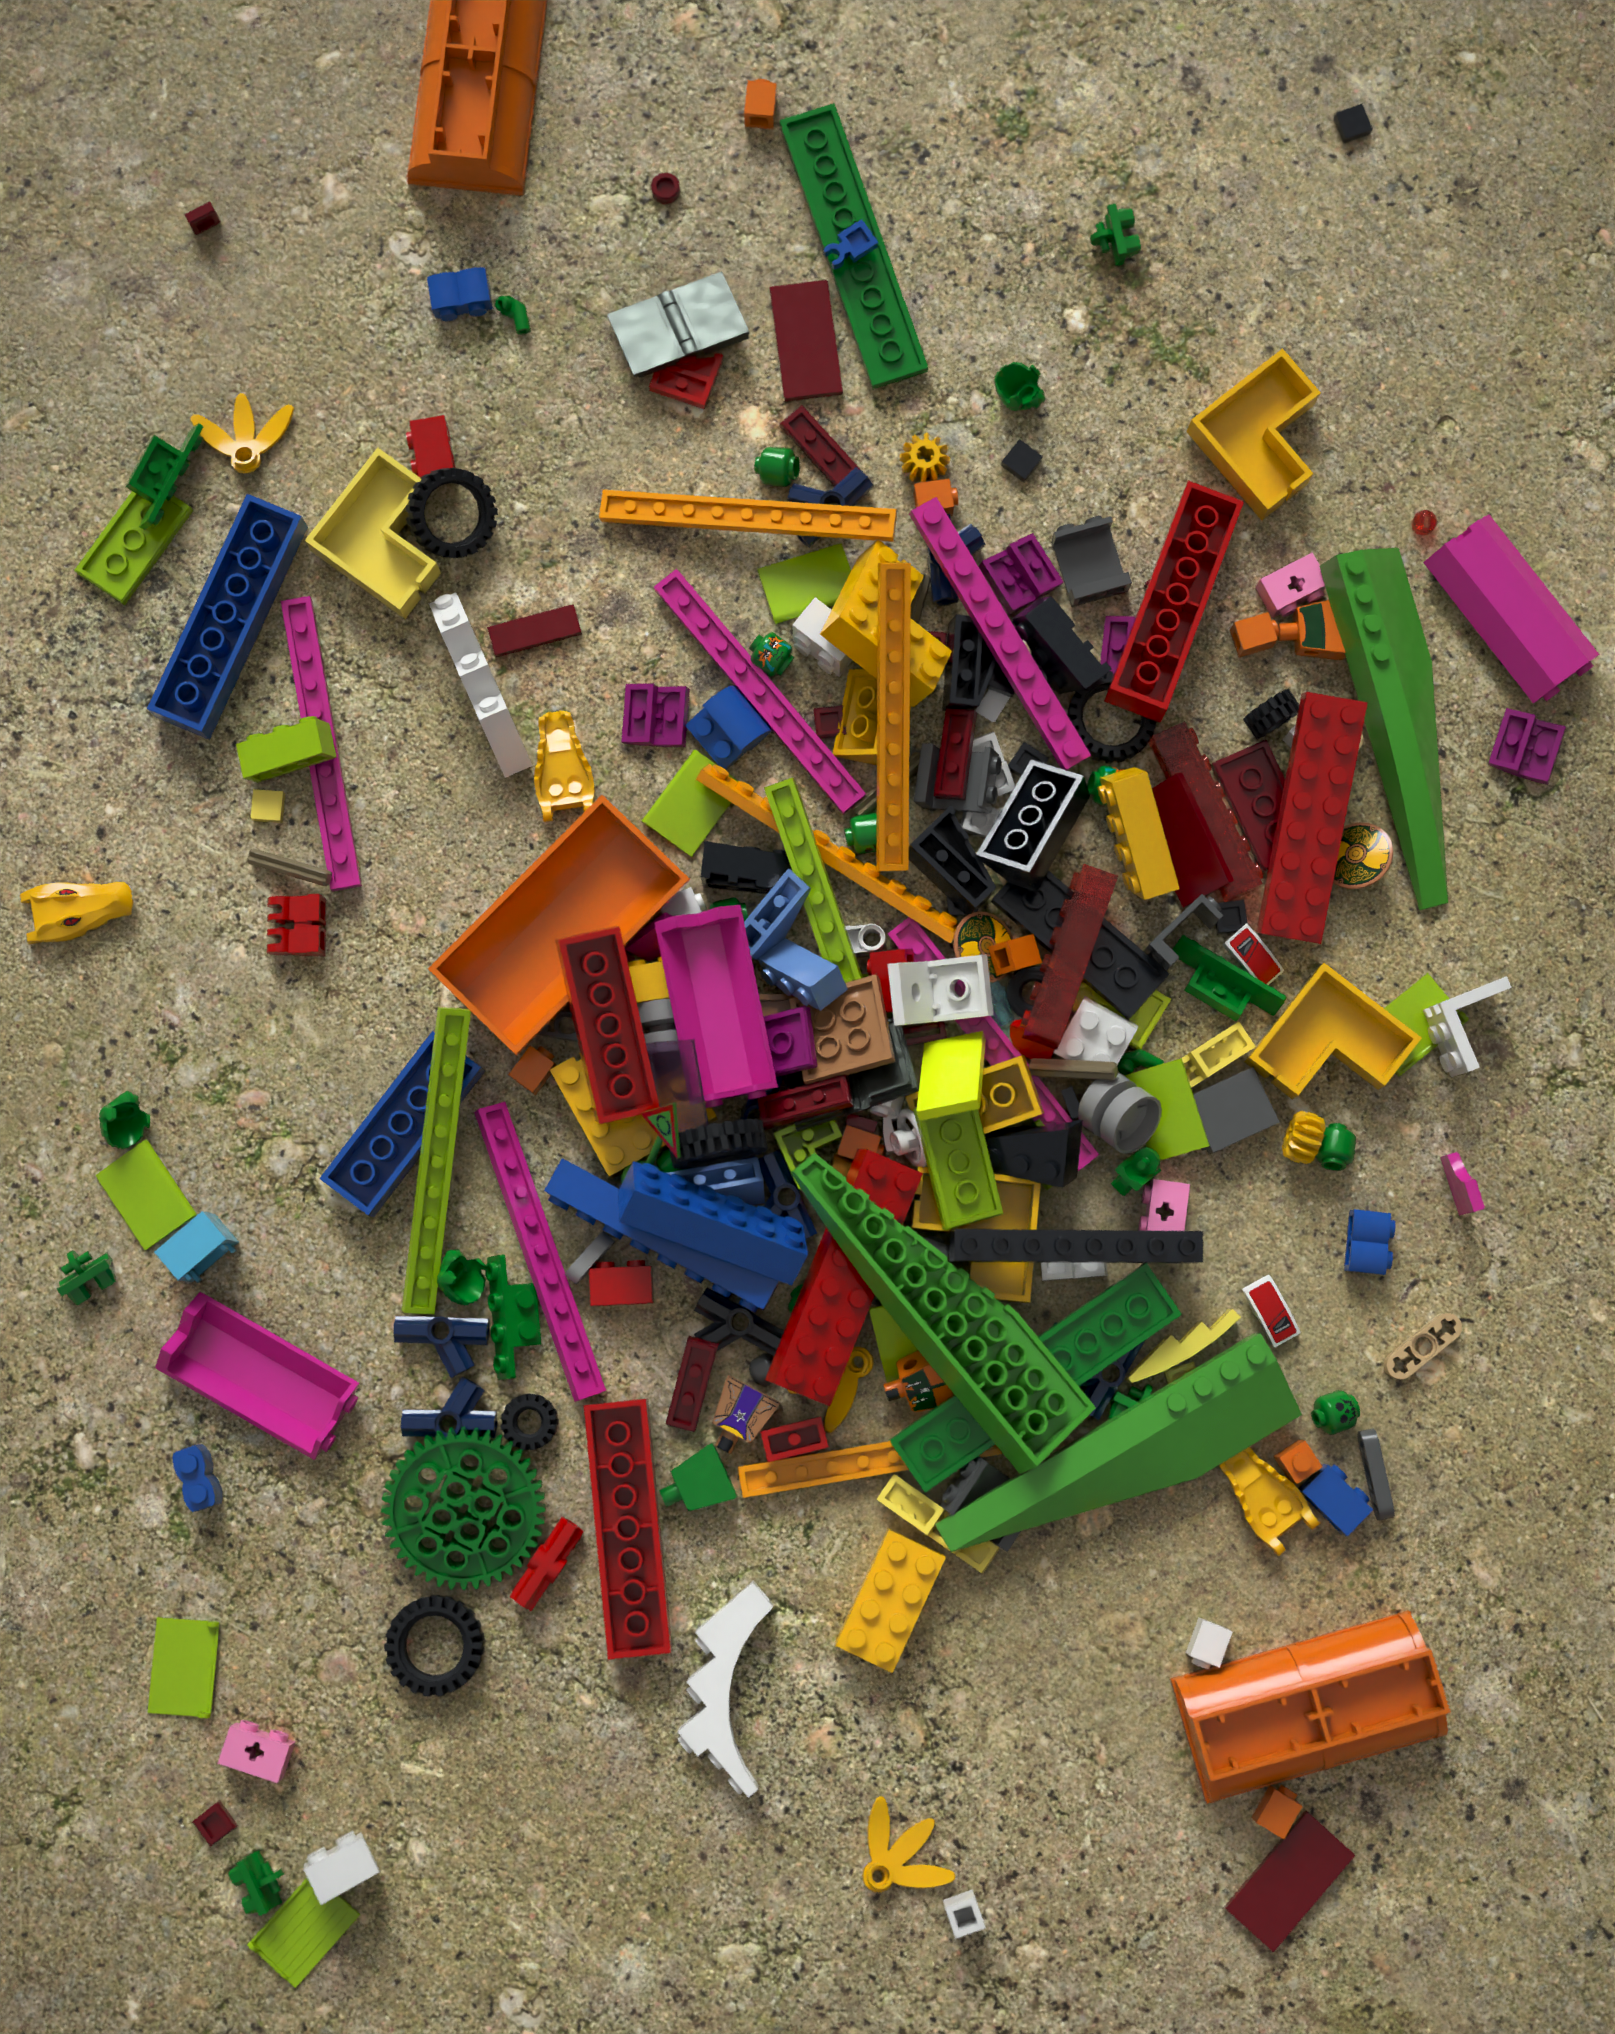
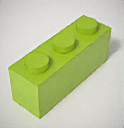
[236,716,337,783]

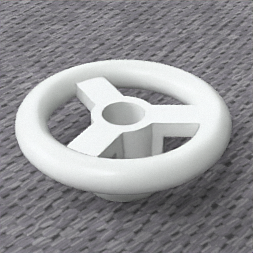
[890,1109,927,1167]

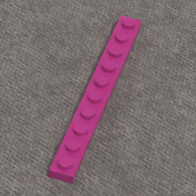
[909,497,1091,770]
[654,568,866,815]
[281,596,362,892]
[888,917,1099,1171]
[474,1102,606,1402]

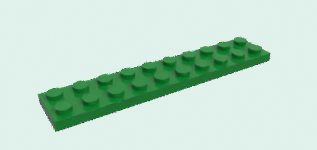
[779,103,929,390]
[889,1262,1182,1493]

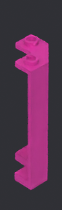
[1423,515,1600,703]
[654,905,778,1109]
[155,1292,359,1460]

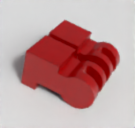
[267,894,326,957]

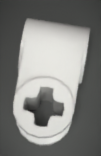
[845,924,886,958]

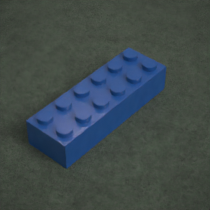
[319,1031,485,1217]
[618,1161,808,1285]

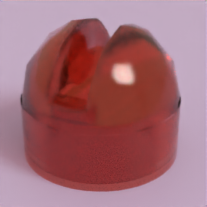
[1411,510,1437,536]

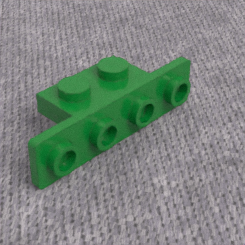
[125,423,204,530]
[1172,935,1287,1022]
[485,1255,541,1380]

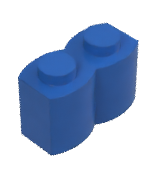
[427,267,493,321]
[1344,1209,1396,1275]
[173,1444,223,1512]

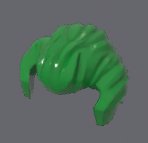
[994,362,1046,411]
[99,1091,150,1149]
[437,1249,486,1306]

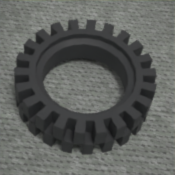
[669,1119,768,1170]
[384,1595,485,1697]

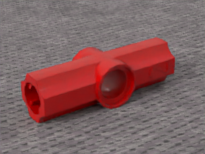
[509,1516,584,1611]

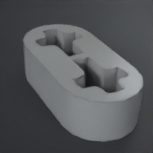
[564,1231,615,1285]

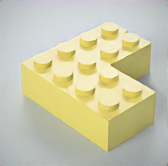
[305,447,441,619]

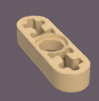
[1384,1313,1462,1379]

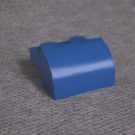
[685,685,773,770]

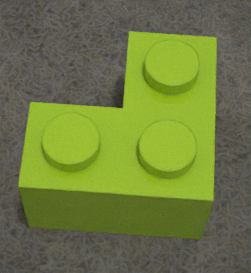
[773,1120,842,1192]

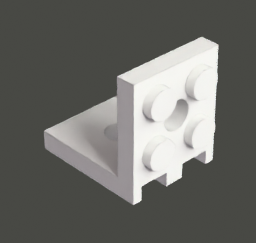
[888,954,993,1026]
[1423,976,1512,1077]

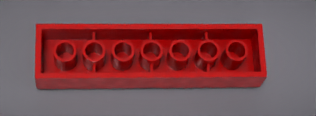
[1104,480,1244,723]
[1256,692,1368,944]
[765,1149,923,1406]
[584,1398,673,1660]

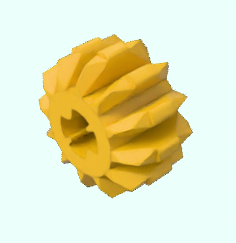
[899,432,950,483]
[1282,1111,1326,1164]

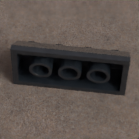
[976,760,1090,892]

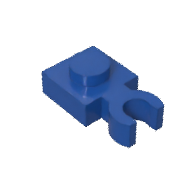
[823,219,878,269]

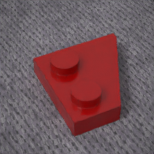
[649,353,724,410]

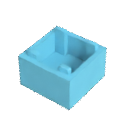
[154,1211,239,1283]

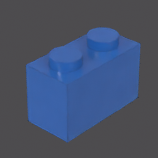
[1298,1464,1373,1537]

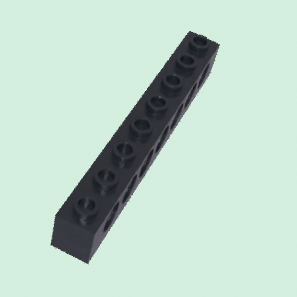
[949,1229,1203,1264]

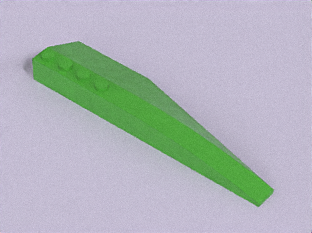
[1319,548,1448,910]
[791,1153,1096,1474]
[935,1333,1302,1552]

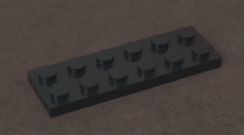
[991,870,1169,1020]

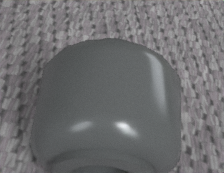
[749,1352,773,1387]

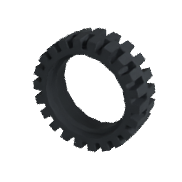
[405,468,498,558]
[1067,671,1157,763]

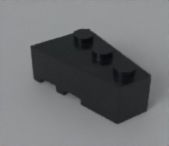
[1012,596,1112,694]
[942,614,1014,711]
[909,805,996,915]
[701,841,792,894]
[985,1120,1083,1188]

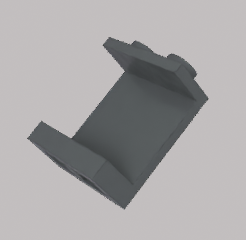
[1051,516,1132,607]
[914,743,1002,813]
[1144,894,1223,971]
[1193,1067,1279,1155]
[940,1456,1021,1552]

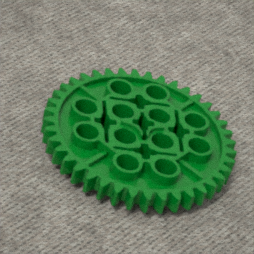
[381,1426,546,1591]

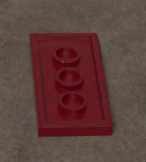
[770,280,843,402]
[1211,740,1285,873]
[1152,772,1234,908]
[1224,1810,1356,1953]

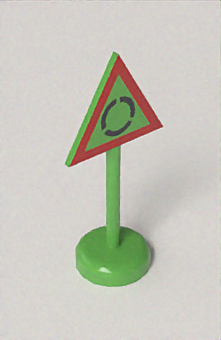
[621,1102,681,1184]

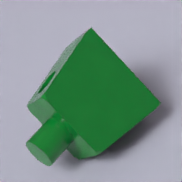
[659,1442,738,1511]

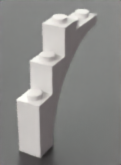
[429,592,533,778]
[678,1580,774,1798]

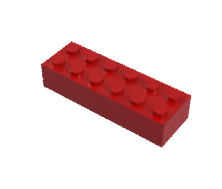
[555,926,660,1124]

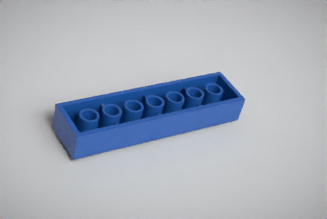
[147,494,308,740]
[544,1158,780,1313]

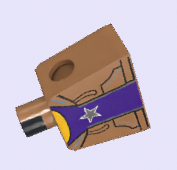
[712,1375,781,1454]

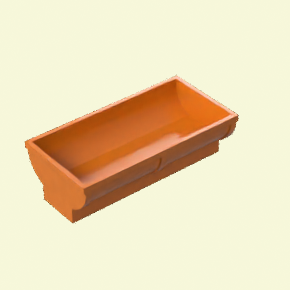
[407,0,548,196]
[428,795,690,1056]
[1170,1610,1451,1803]

